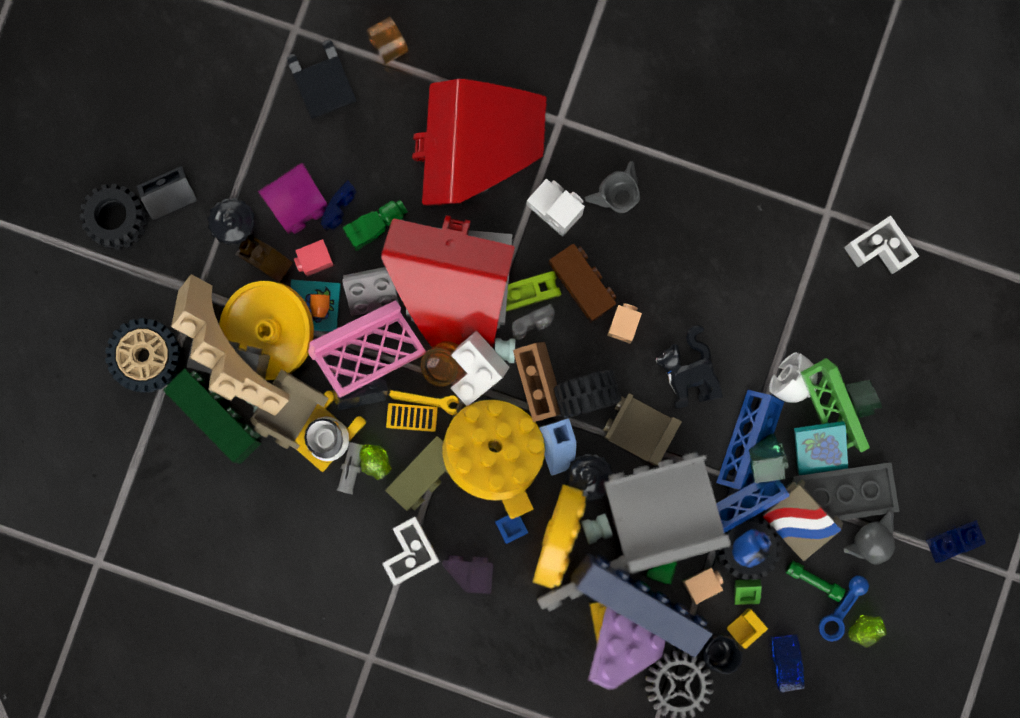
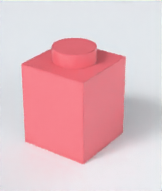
[294,239,334,277]

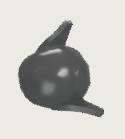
[585,161,640,213]
[843,511,896,565]

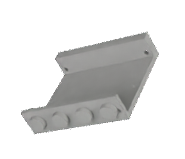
[604,452,730,573]

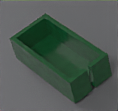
[163,369,262,464]

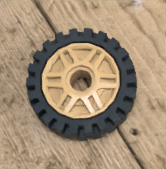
[105,318,182,392]

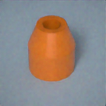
[310,294,330,317]

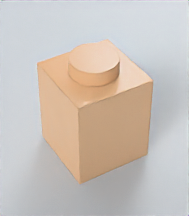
[607,303,642,343]
[682,567,724,604]

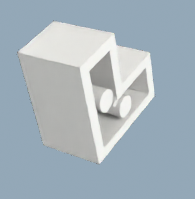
[526,179,585,237]
[844,216,919,274]
[451,331,510,406]
[382,517,440,586]

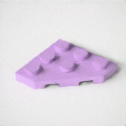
[589,607,665,689]

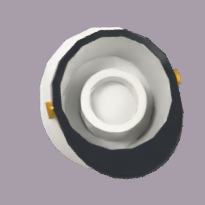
[304,416,349,461]

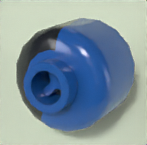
[732,529,771,567]

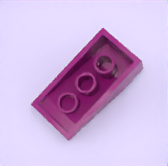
[259,163,329,234]

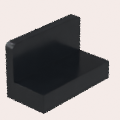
[137,166,197,220]

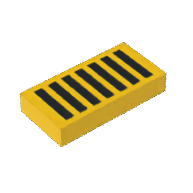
[386,403,438,432]

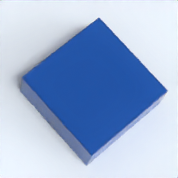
[495,515,528,544]

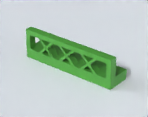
[800,358,870,452]

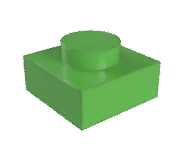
[734,579,762,605]

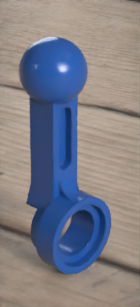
[819,576,869,641]

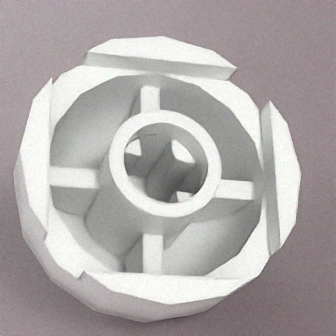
[769,352,817,403]

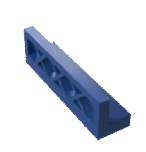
[716,390,784,490]
[716,471,789,533]

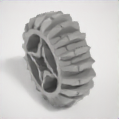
[645,650,713,718]

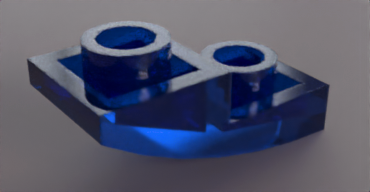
[321,181,356,231]
[926,520,986,563]
[772,634,804,692]

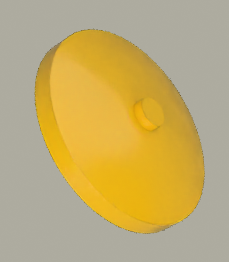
[219,281,314,381]

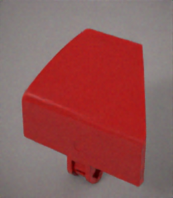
[412,79,546,206]
[381,215,515,351]

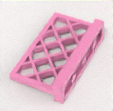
[308,300,426,398]

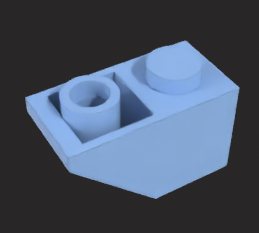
[539,418,577,476]

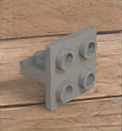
[342,267,399,316]

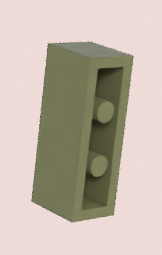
[385,436,449,511]

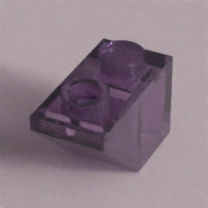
[442,555,493,594]

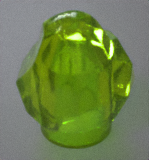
[359,444,392,480]
[848,616,887,647]

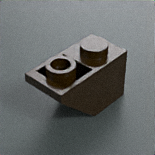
[235,235,293,283]

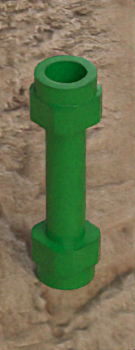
[785,560,846,602]

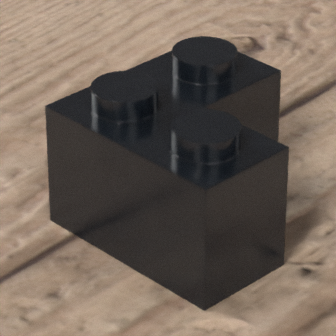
[326,350,388,411]

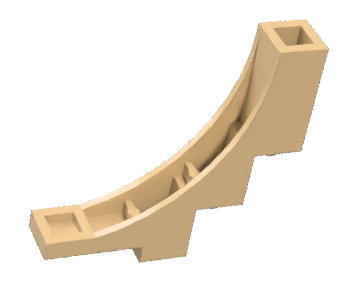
[171,274,290,416]

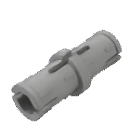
[337,442,365,494]

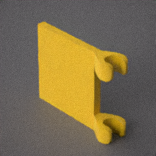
[295,390,366,472]
[390,390,459,415]

